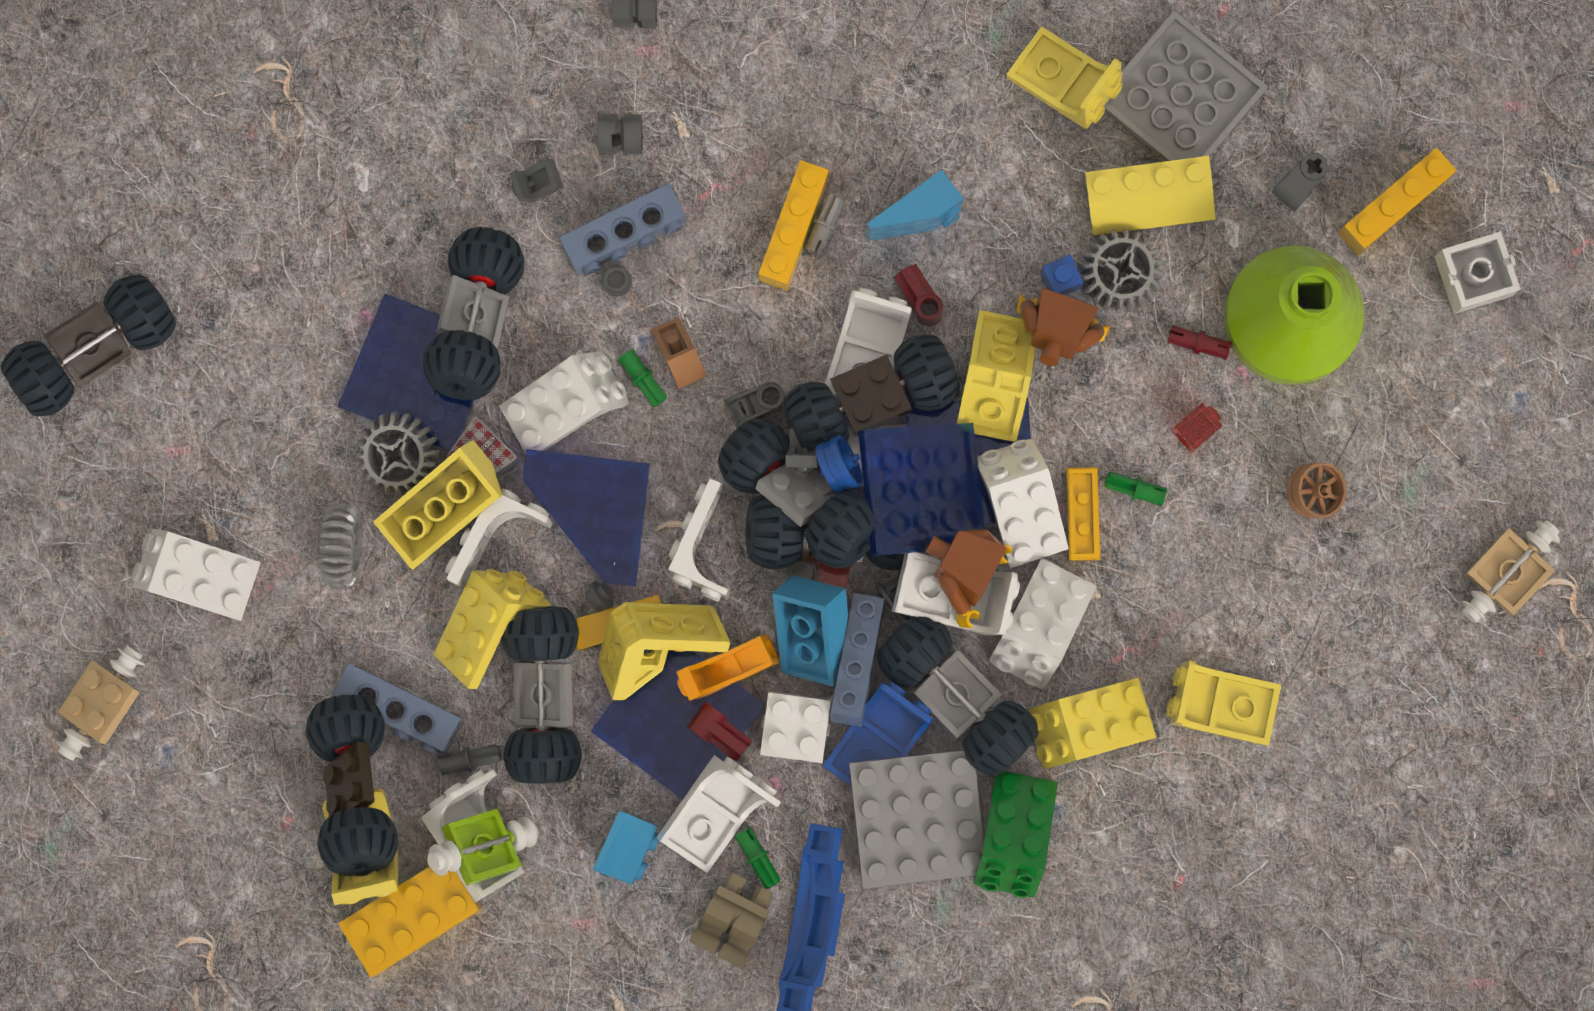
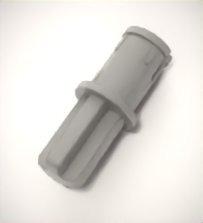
[803,194,844,256]

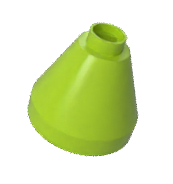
[1224,245,1364,385]

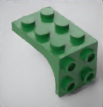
[974,771,1058,898]

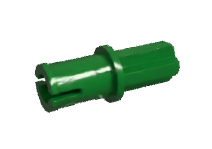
[618,349,667,407]
[1104,472,1167,507]
[734,827,780,889]

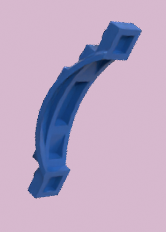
[777,823,845,1011]

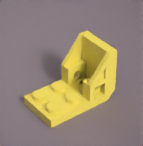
[955,310,1036,442]
[597,602,730,700]

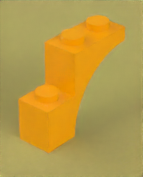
[676,634,780,701]

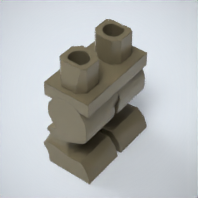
[689,872,773,969]

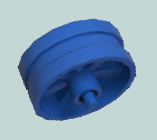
[816,435,864,494]

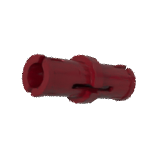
[1167,324,1232,360]

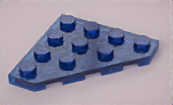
[523,449,650,587]

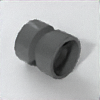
[612,0,657,28]
[598,114,643,155]

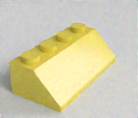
[1085,156,1216,236]
[373,440,502,570]

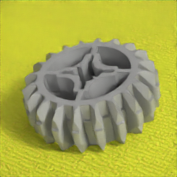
[1080,229,1164,313]
[355,411,440,496]
[319,503,362,587]

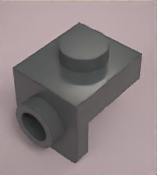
[510,159,564,202]
[786,428,819,472]

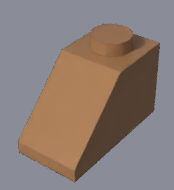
[651,317,707,389]

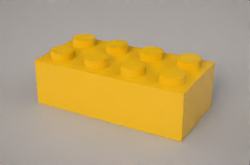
[338,867,483,978]

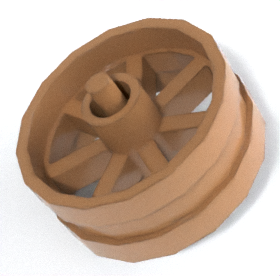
[1286,462,1347,519]

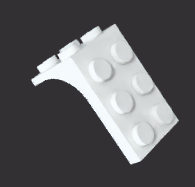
[825,288,912,398]
[499,351,629,459]
[975,439,1069,568]
[668,478,729,602]
[445,488,553,589]
[131,529,261,621]
[892,550,1020,635]
[989,558,1097,689]
[656,755,781,873]
[421,770,525,903]

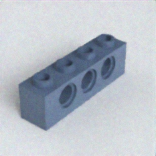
[559,183,687,276]
[830,593,885,727]
[331,663,464,755]

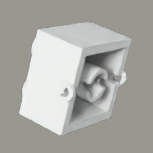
[1434,231,1521,314]
[760,691,831,763]

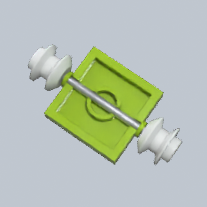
[427,809,538,886]

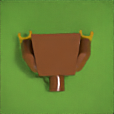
[1016,288,1110,366]
[925,529,1012,628]

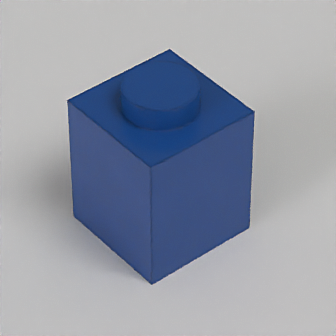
[1040,254,1083,295]

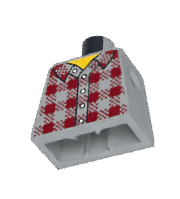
[447,416,520,478]

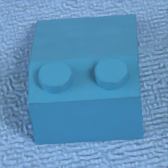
[865,169,964,241]
[772,575,848,687]
[592,810,659,884]

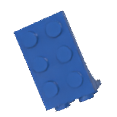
[822,681,934,787]

